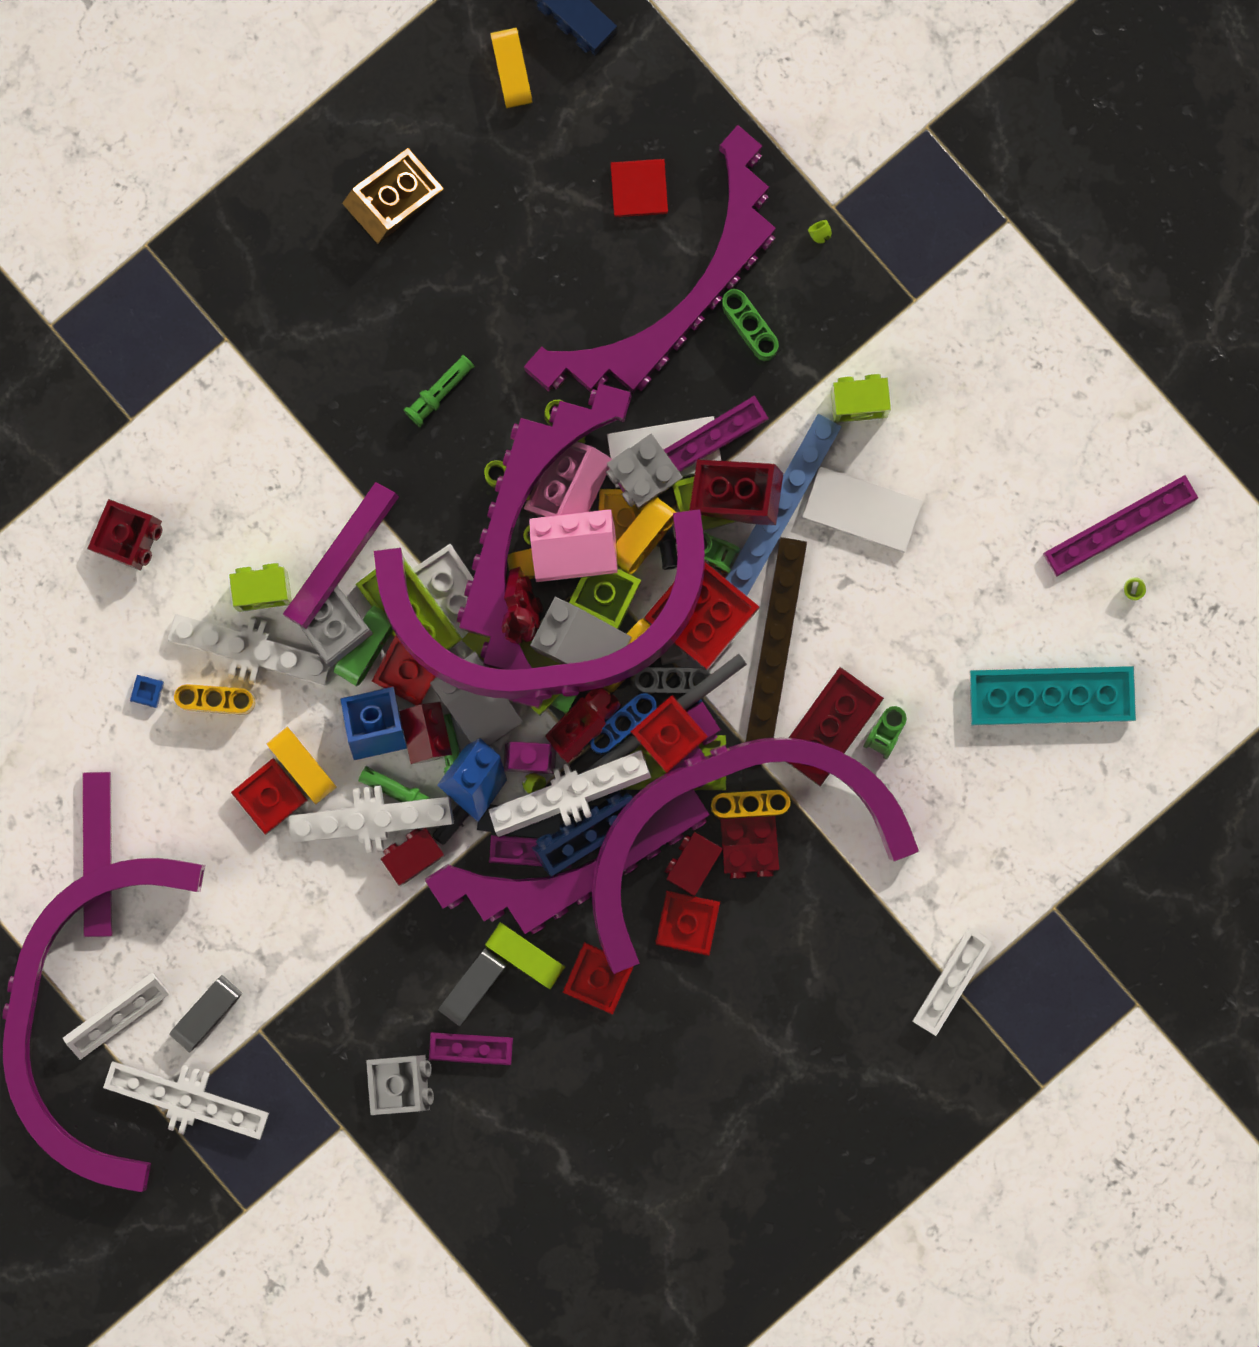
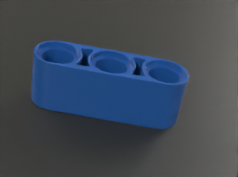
[590,693,657,755]

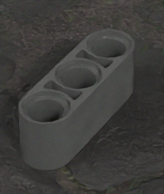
[630,667,711,693]
[438,947,508,1027]
[169,975,243,1053]

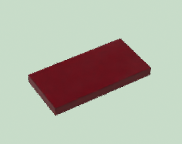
[786,667,884,787]

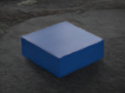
[130,675,164,708]

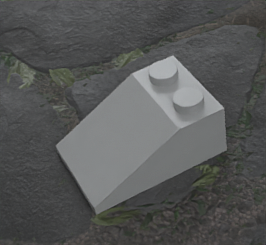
[530,597,632,664]
[430,652,523,746]

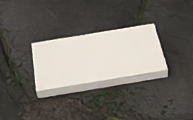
[607,416,721,488]
[802,466,923,553]
[413,544,474,659]

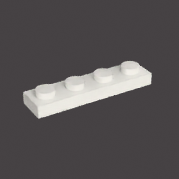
[912,928,993,1036]
[63,973,169,1060]

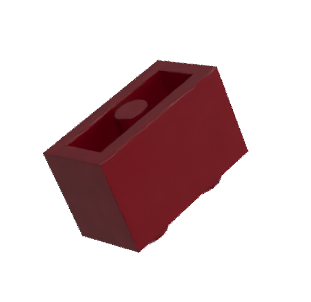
[399,702,452,764]
[381,828,445,887]
[665,832,723,897]

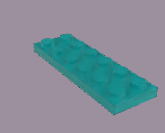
[969,666,1136,726]

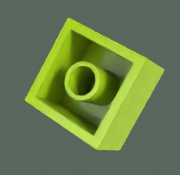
[830,374,891,423]
[229,563,292,612]
[569,569,641,629]

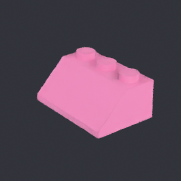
[524,442,612,517]
[530,509,618,582]

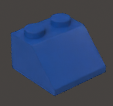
[340,687,407,760]
[437,738,507,821]

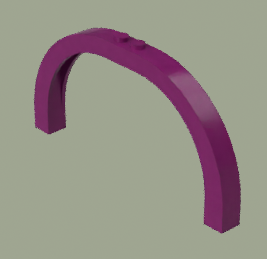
[374,510,705,700]
[592,738,919,974]
[2,858,206,1192]

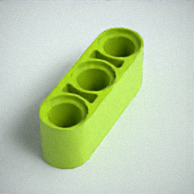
[485,922,565,989]

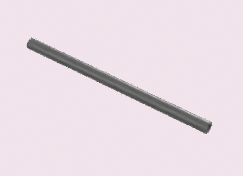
[582,654,747,773]

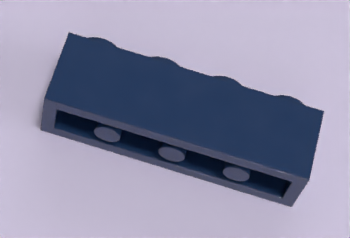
[535,0,617,55]

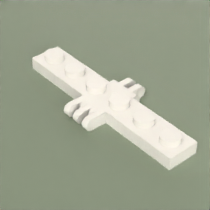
[168,614,330,685]
[489,750,651,837]
[289,785,454,853]
[103,1061,269,1140]

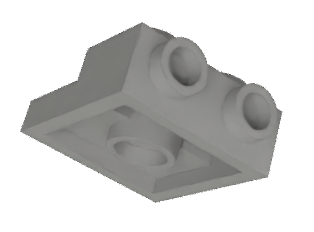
[606,433,683,510]
[366,1055,434,1115]

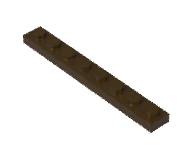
[745,537,807,742]

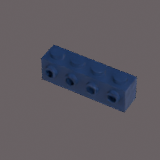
[531,790,633,876]

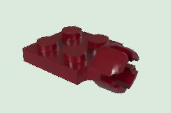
[501,567,543,644]
[545,687,621,763]

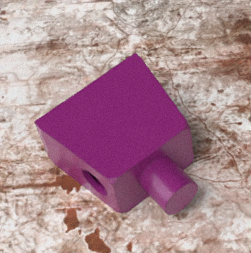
[503,742,556,774]

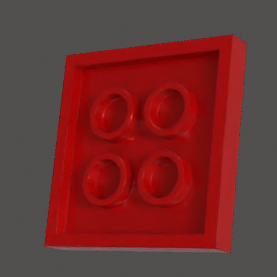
[644,562,760,671]

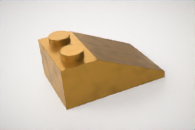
[342,148,443,244]

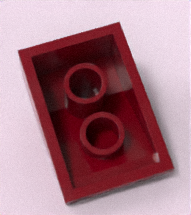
[689,459,784,525]

